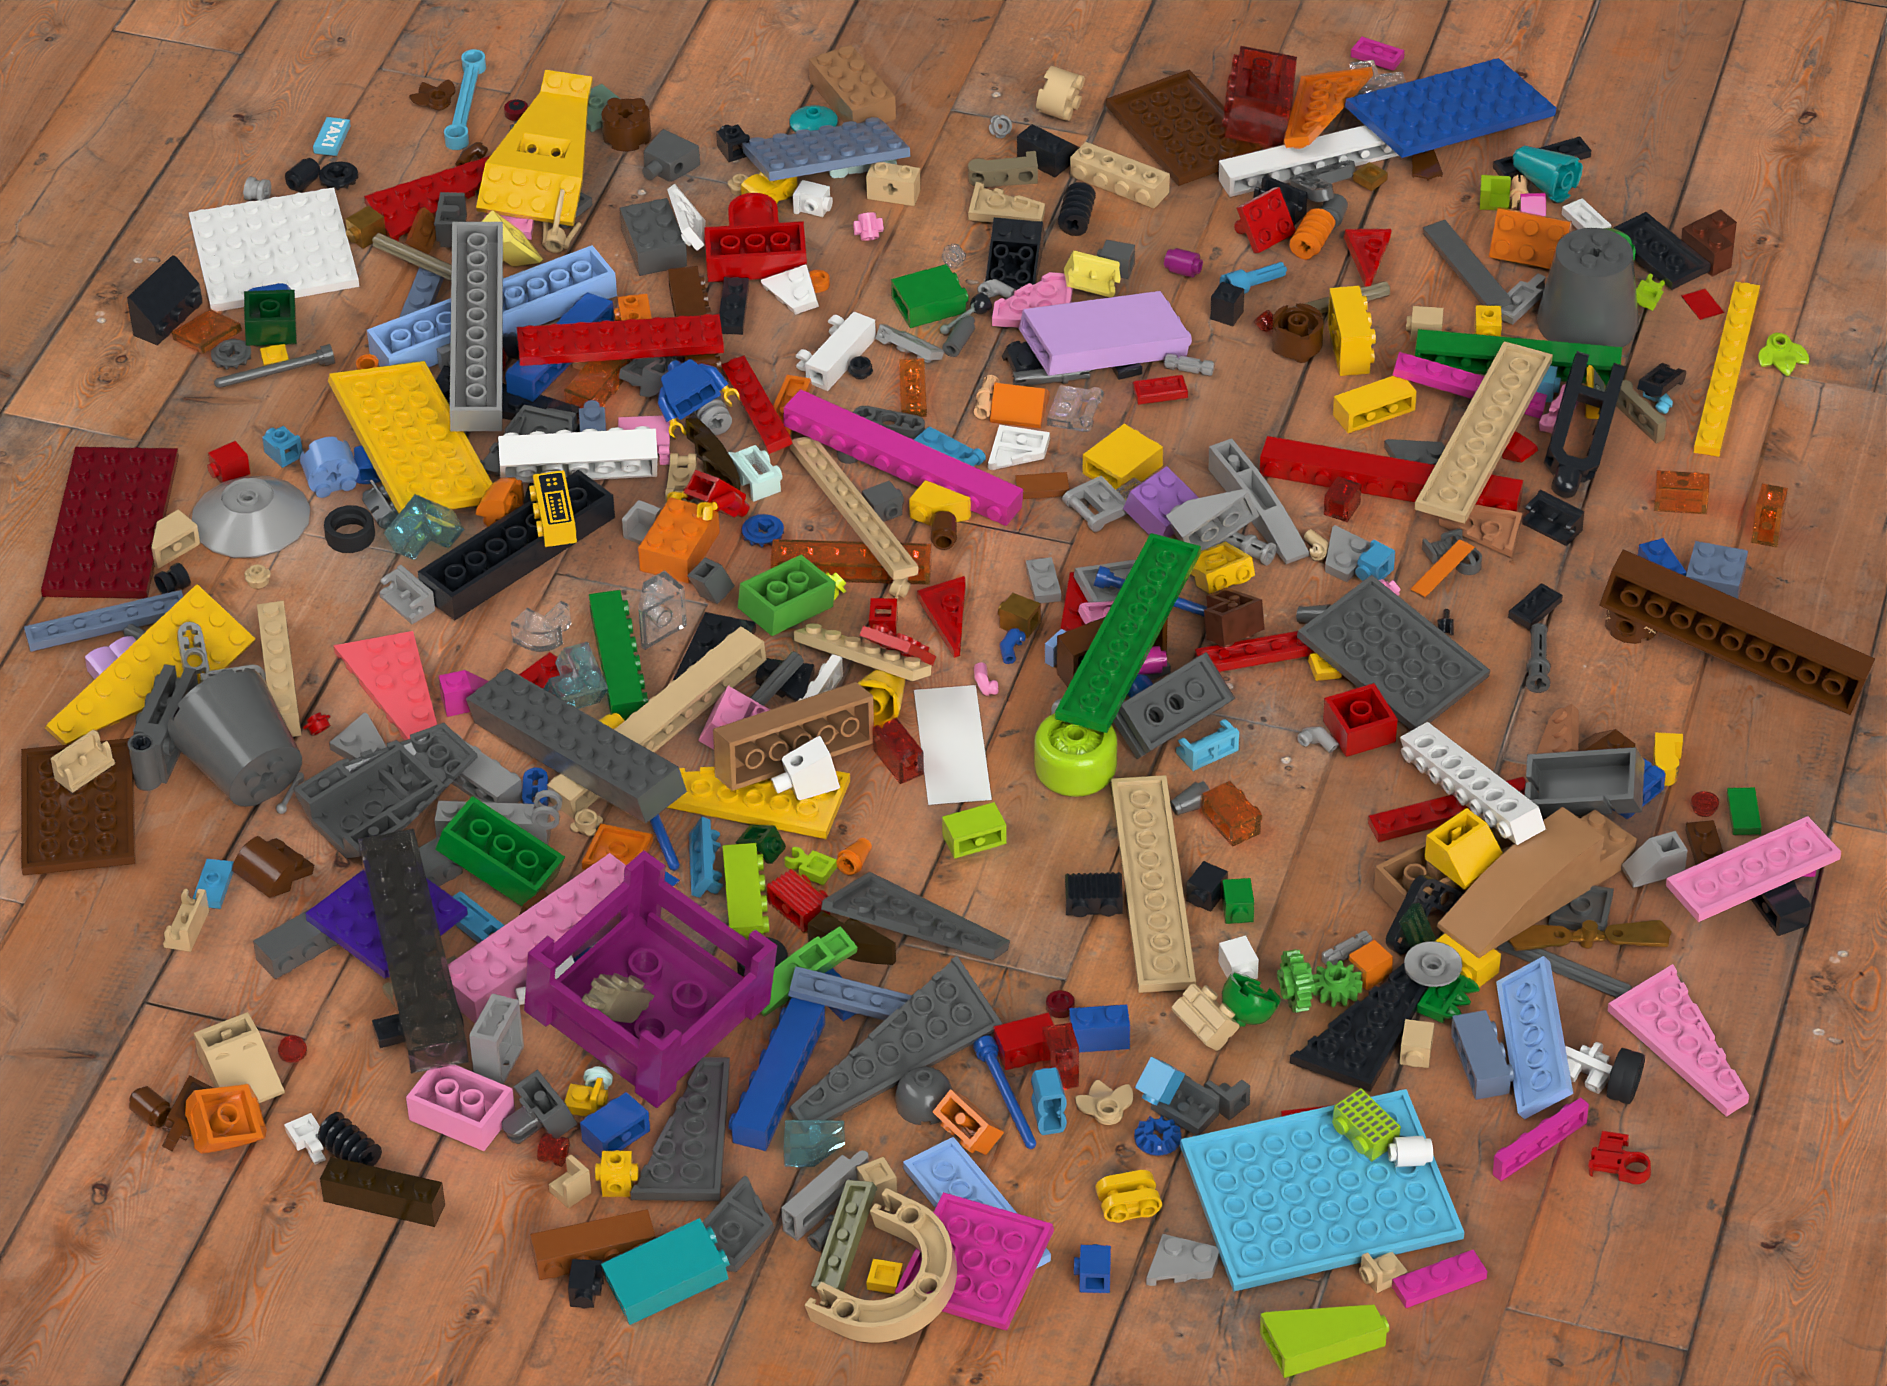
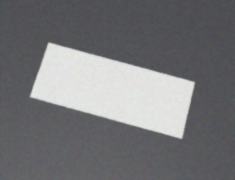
[914,685,992,805]

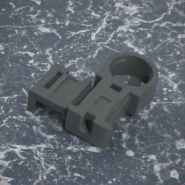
[1422,529,1482,575]

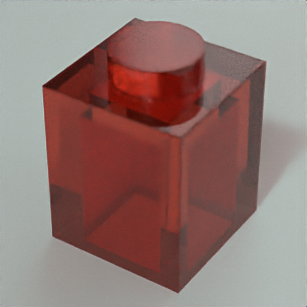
[1324,476,1362,523]

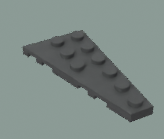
[630,1057,730,1201]

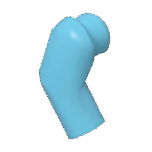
[1643,391,1673,414]

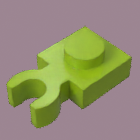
[1636,273,1665,311]
[784,847,837,885]

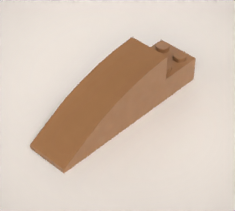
[1437,807,1637,958]

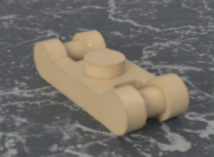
[665,453,697,503]

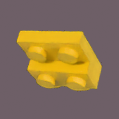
[1191,541,1255,594]

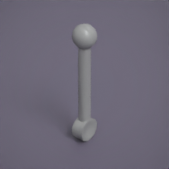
[276,772,304,814]

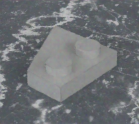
[1325,525,1371,582]
[1146,1234,1220,1286]

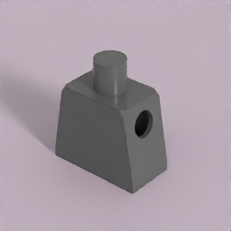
[642,129,700,182]

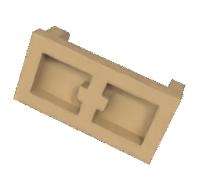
[51,729,115,793]
[163,889,209,952]

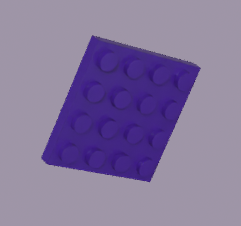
[305,850,468,979]

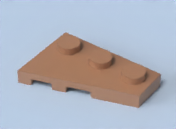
[1439,505,1522,558]

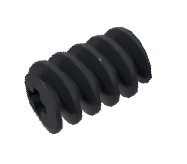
[1058,182,1096,236]
[318,1112,382,1166]

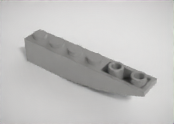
[1208,438,1309,564]

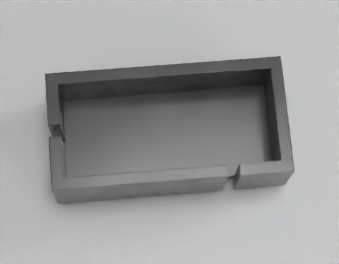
[1525,747,1645,817]

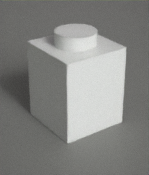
[1218,936,1259,979]

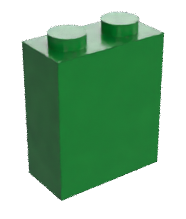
[891,264,969,328]

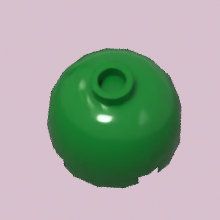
[1222,973,1281,1027]

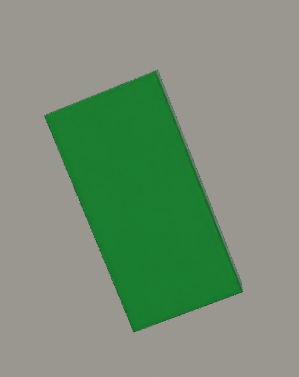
[1726,787,1762,835]

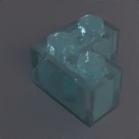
[384,494,465,560]
[543,641,608,709]

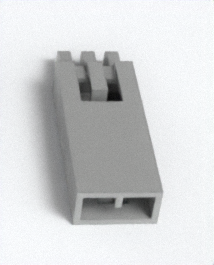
[781,1150,869,1241]

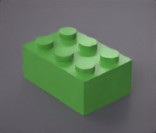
[738,555,836,636]

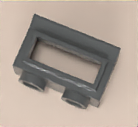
[434,192,467,248]

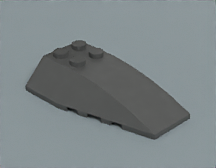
[293,723,478,858]

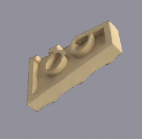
[968,182,1045,222]

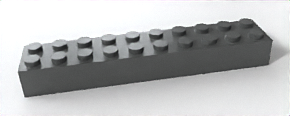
[466,668,687,824]

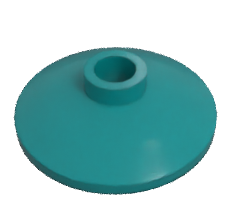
[790,105,838,133]

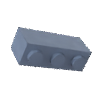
[1451,1010,1514,1100]

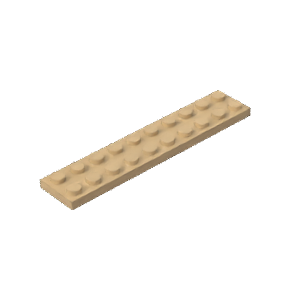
[1415,341,1553,524]
[1111,775,1196,993]

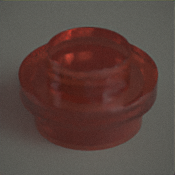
[1691,791,1719,817]
[278,1035,307,1063]

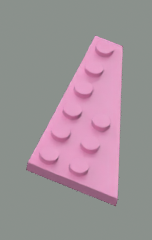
[1608,964,1749,1116]

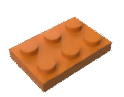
[1489,207,1572,269]

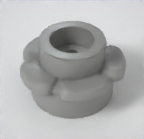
[989,115,1012,138]

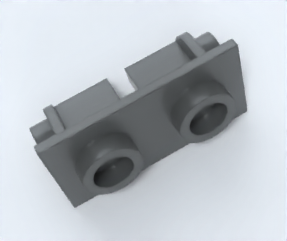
[362,479,404,529]

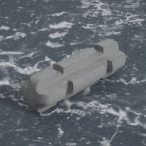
[1164,354,1215,376]
[1321,931,1372,965]

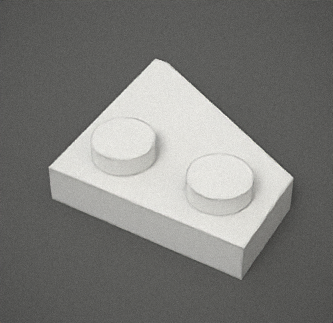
[988,425,1050,470]

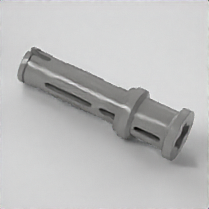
[1221,532,1277,566]

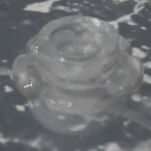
[942,244,966,268]

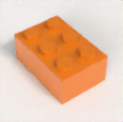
[638,497,720,584]

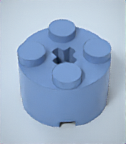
[300,437,359,498]

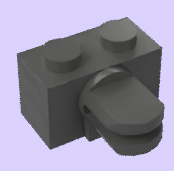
[502,1069,577,1144]

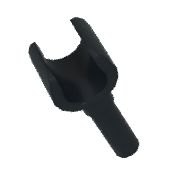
[1437,609,1454,635]

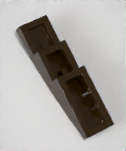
[686,415,741,491]

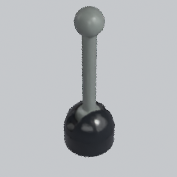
[940,292,992,335]

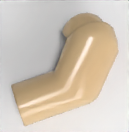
[1304,529,1329,561]

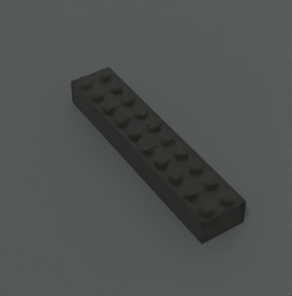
[358,829,469,1074]

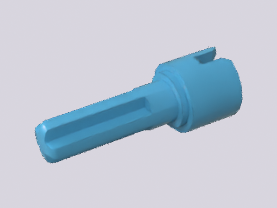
[1220,262,1287,294]

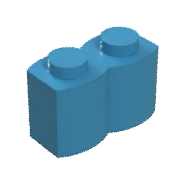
[1031,1067,1067,1135]

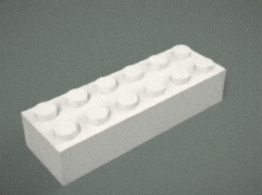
[498,426,658,483]

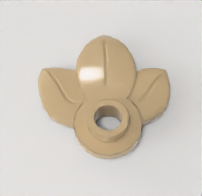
[1075,1080,1133,1125]

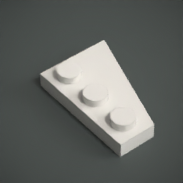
[667,184,706,250]

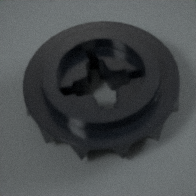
[319,161,358,190]

